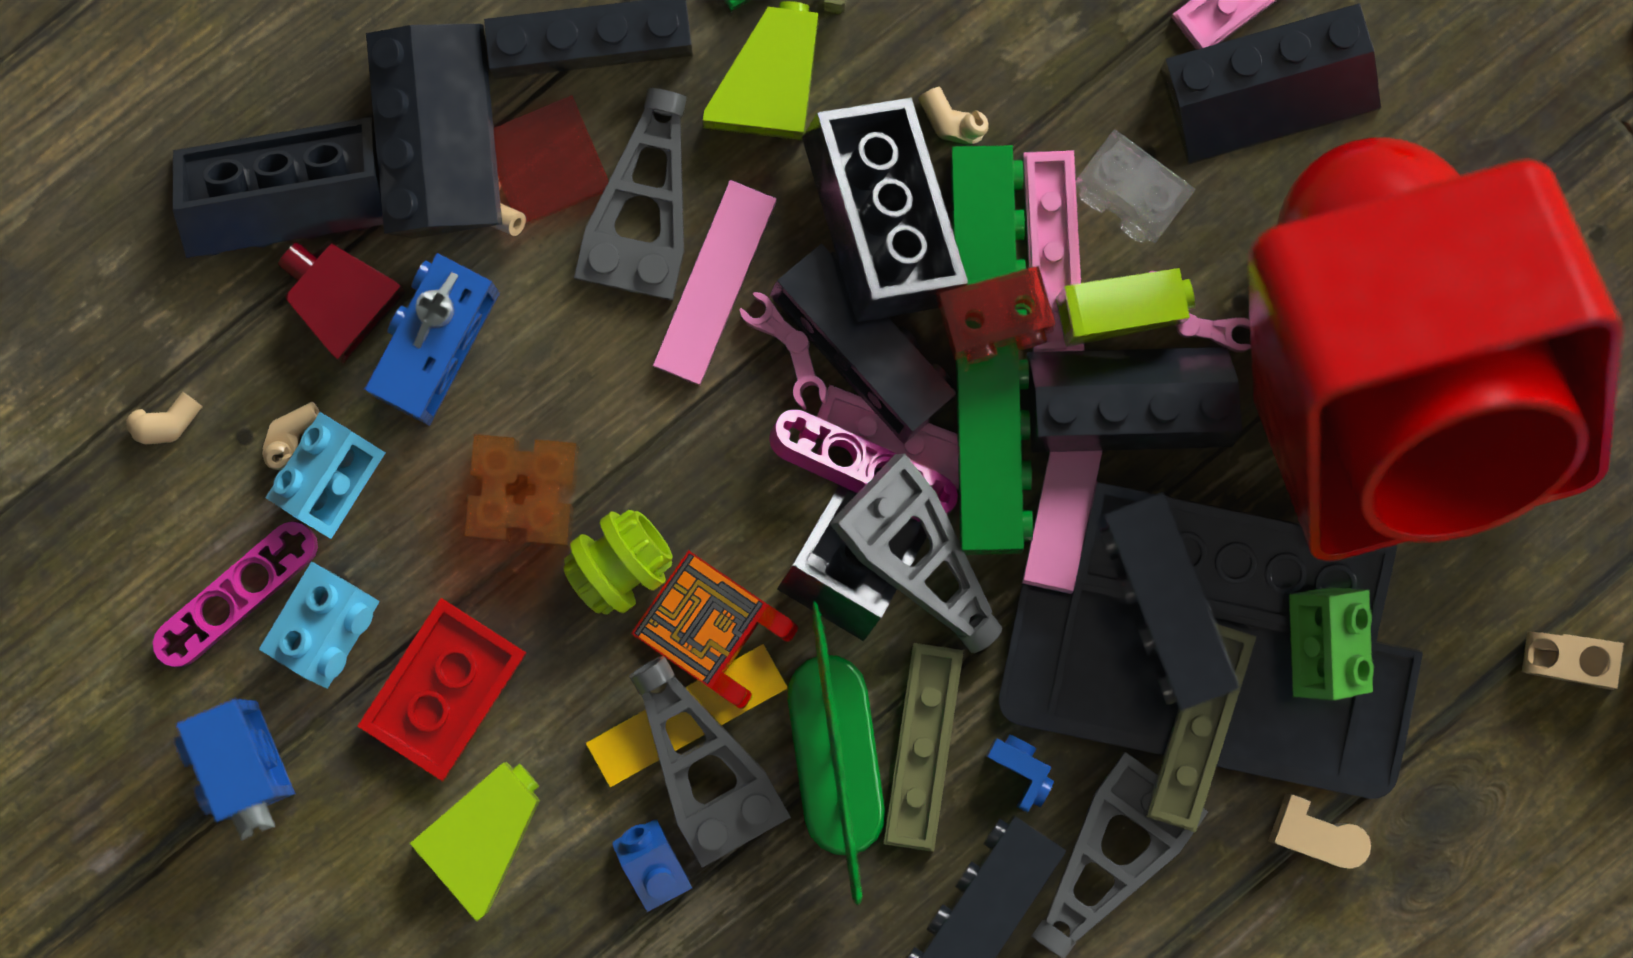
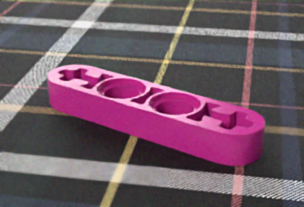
[769,409,958,521]
[153,522,318,667]

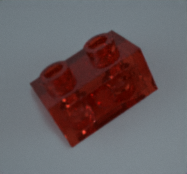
[938,265,1056,364]

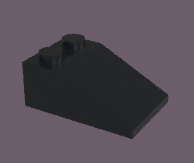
[777,462,927,642]

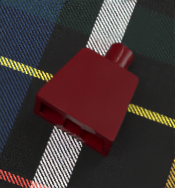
[278,242,406,364]

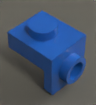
[985,734,1054,813]
[612,820,692,912]

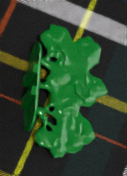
[787,601,885,905]

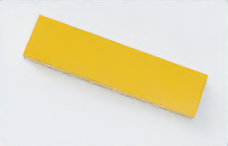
[586,644,788,787]

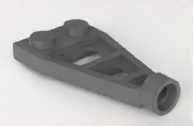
[574,88,687,301]
[829,454,1002,653]
[629,656,791,868]
[1031,752,1208,958]

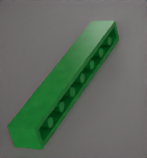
[950,145,1033,555]

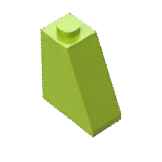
[703,1,818,140]
[1056,268,1195,347]
[410,762,540,921]

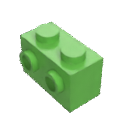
[1289,588,1374,700]

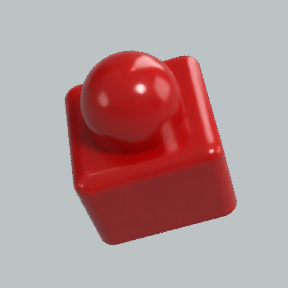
[1248,137,1623,561]

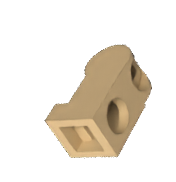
[1522,632,1624,690]
[1268,794,1371,869]

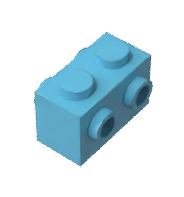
[265,412,385,539]
[259,561,380,689]

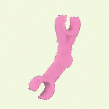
[1149,271,1251,352]
[740,292,828,410]

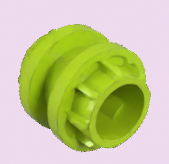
[563,510,673,615]

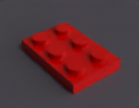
[358,598,527,781]

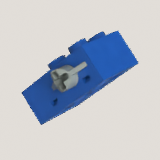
[365,253,500,426]
[174,699,295,841]

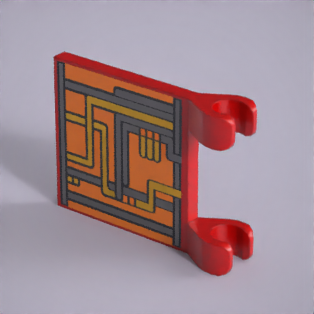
[631,550,799,709]

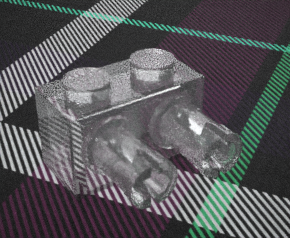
[1076,129,1196,244]

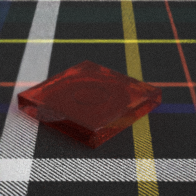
[494,95,609,226]

